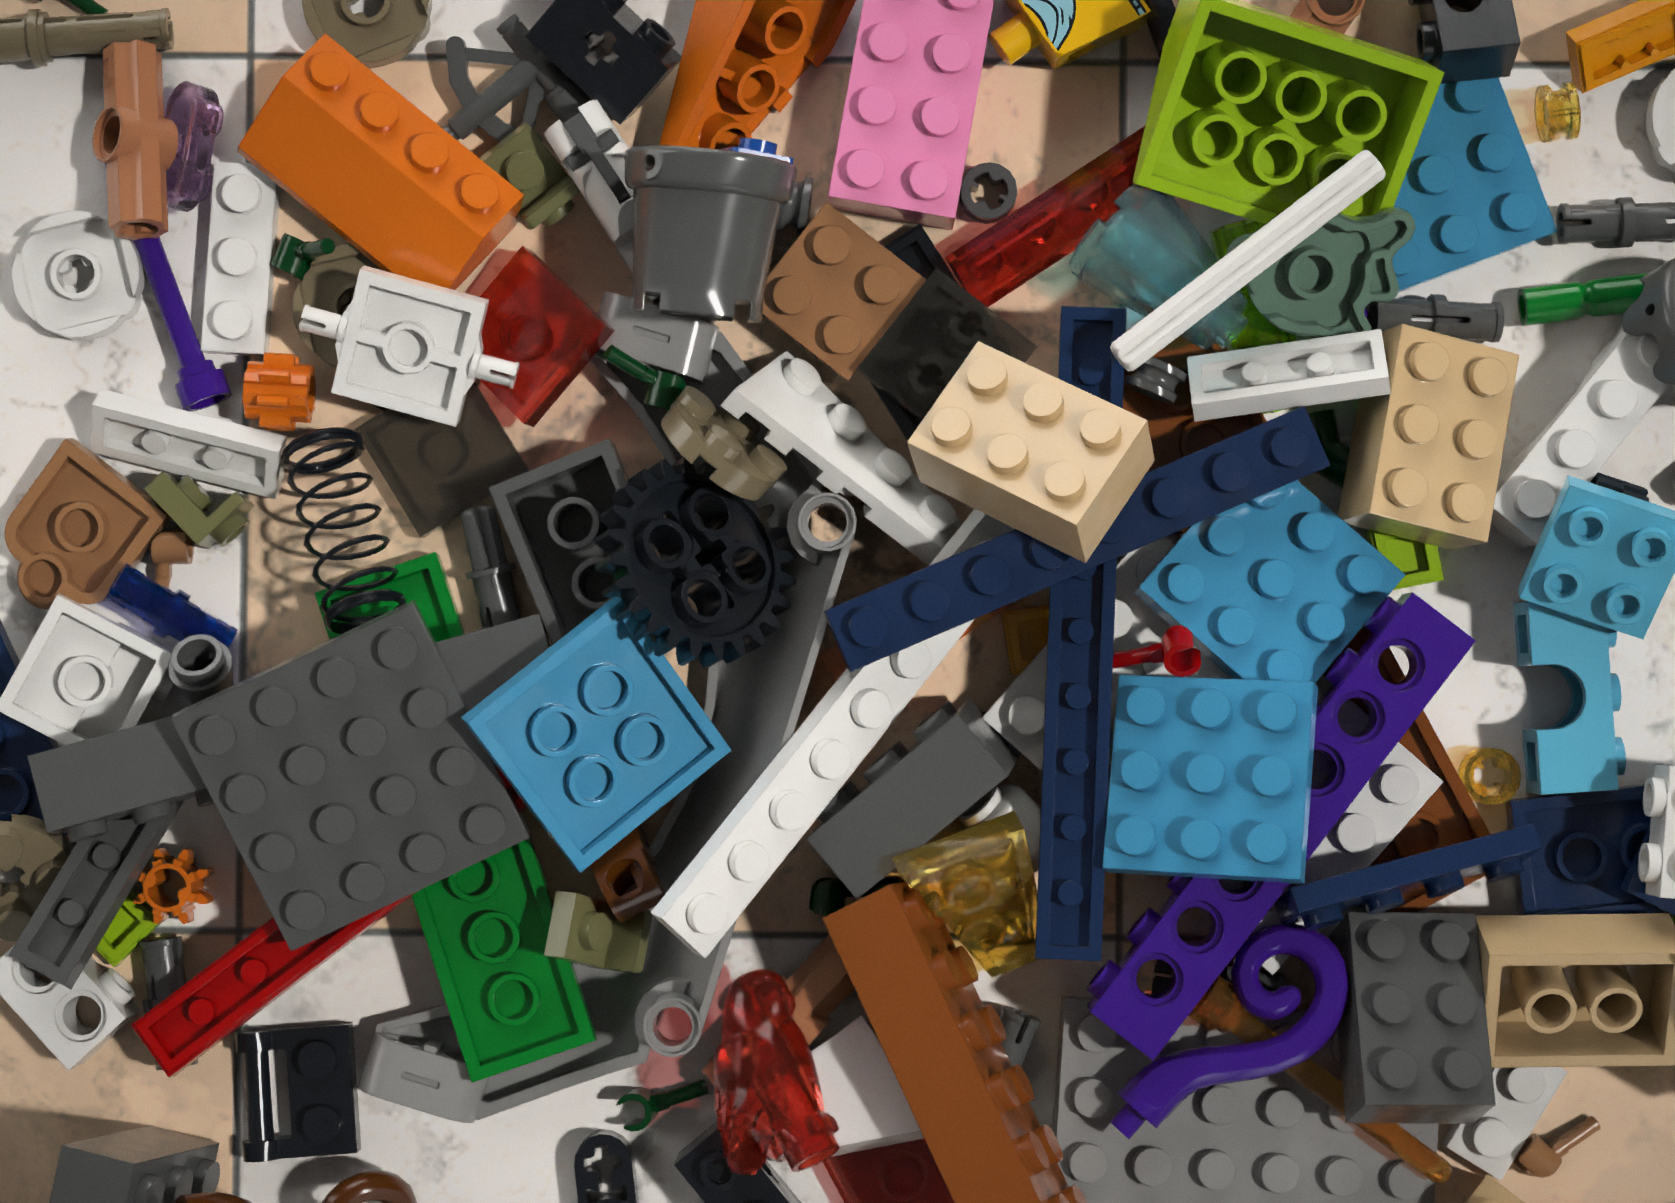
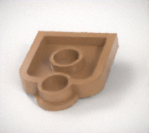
[5,438,172,609]

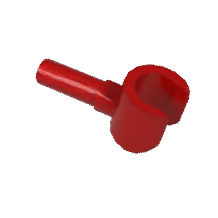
[1113,625,1201,677]

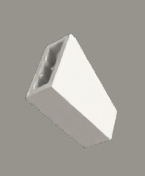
[736,1016,924,1166]

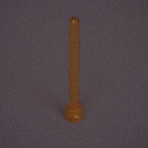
[1188,975,1452,1184]

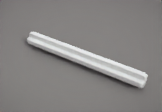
[1110,150,1386,372]

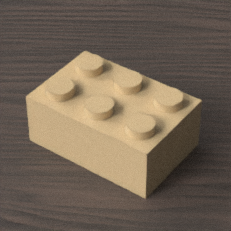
[1338,324,1519,550]
[907,341,1155,563]
[1476,913,1675,1068]

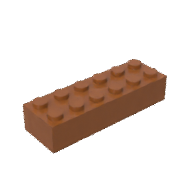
[822,881,1087,1203]

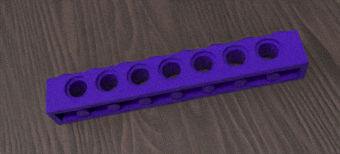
[1086,592,1476,1061]

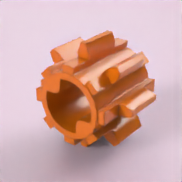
[242,352,316,431]
[133,847,215,924]

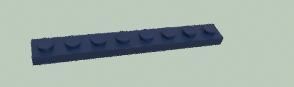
[823,406,1331,673]

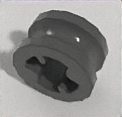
[959,162,1018,224]
[777,177,814,234]
[1124,357,1188,406]

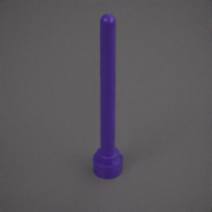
[105,163,232,412]

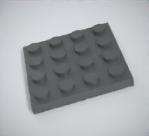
[171,600,530,951]

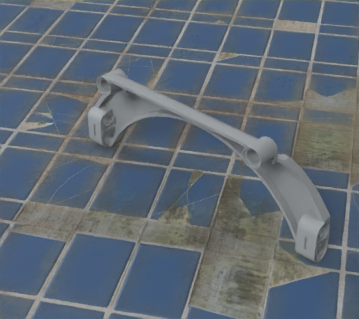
[358,292,857,1123]

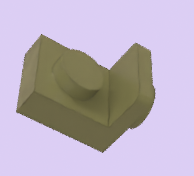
[480,122,580,229]
[144,472,254,549]
[544,891,653,974]

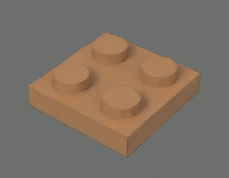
[762,202,927,383]

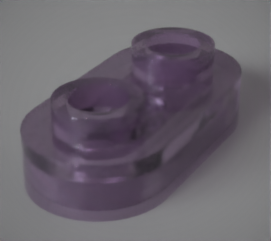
[164,81,224,212]

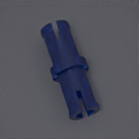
[104,563,238,648]

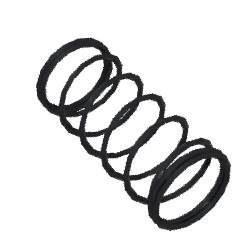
[281,427,406,634]

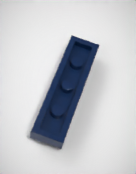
[1275,824,1542,931]

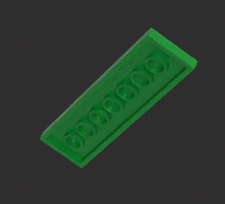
[314,552,598,1083]

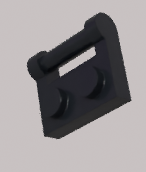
[235,1022,361,1162]

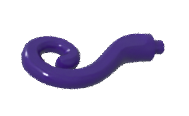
[1110,924,1350,1139]

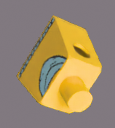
[988,0,1151,69]

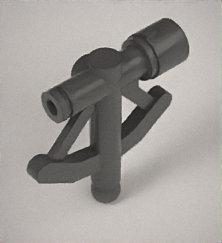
[440,14,592,142]

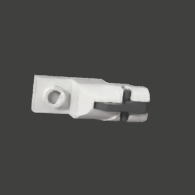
[544,100,660,304]

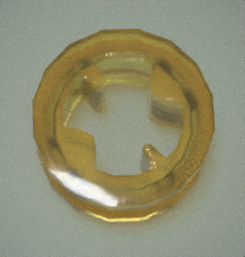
[1534,82,1581,143]
[1458,747,1521,805]

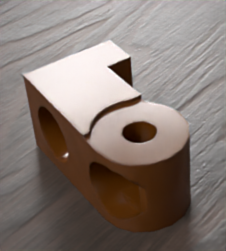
[590,825,666,923]

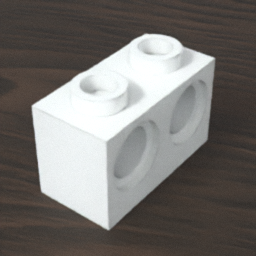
[0,946,141,1071]

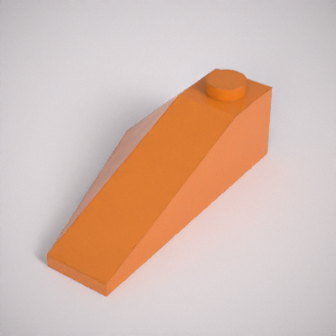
[659,0,856,149]

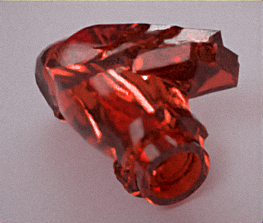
[714,969,840,1175]

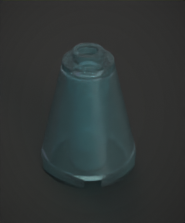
[1069,184,1248,350]

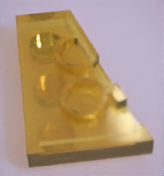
[892,811,1038,977]

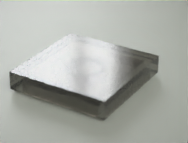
[355,381,530,538]

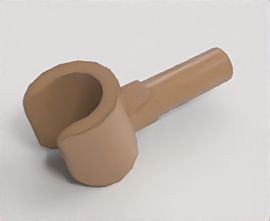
[147,529,194,617]
[1513,1116,1601,1178]

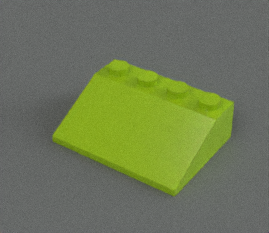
[1133,0,1445,224]

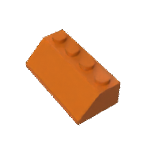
[237,33,524,290]

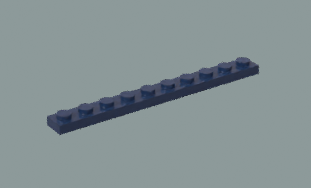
[1035,306,1126,961]

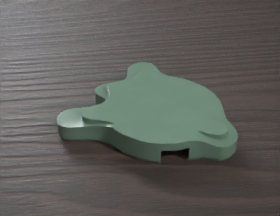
[1226,207,1416,337]

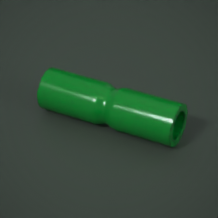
[1517,272,1648,326]

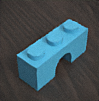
[1513,601,1626,795]

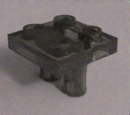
[857,268,1038,421]

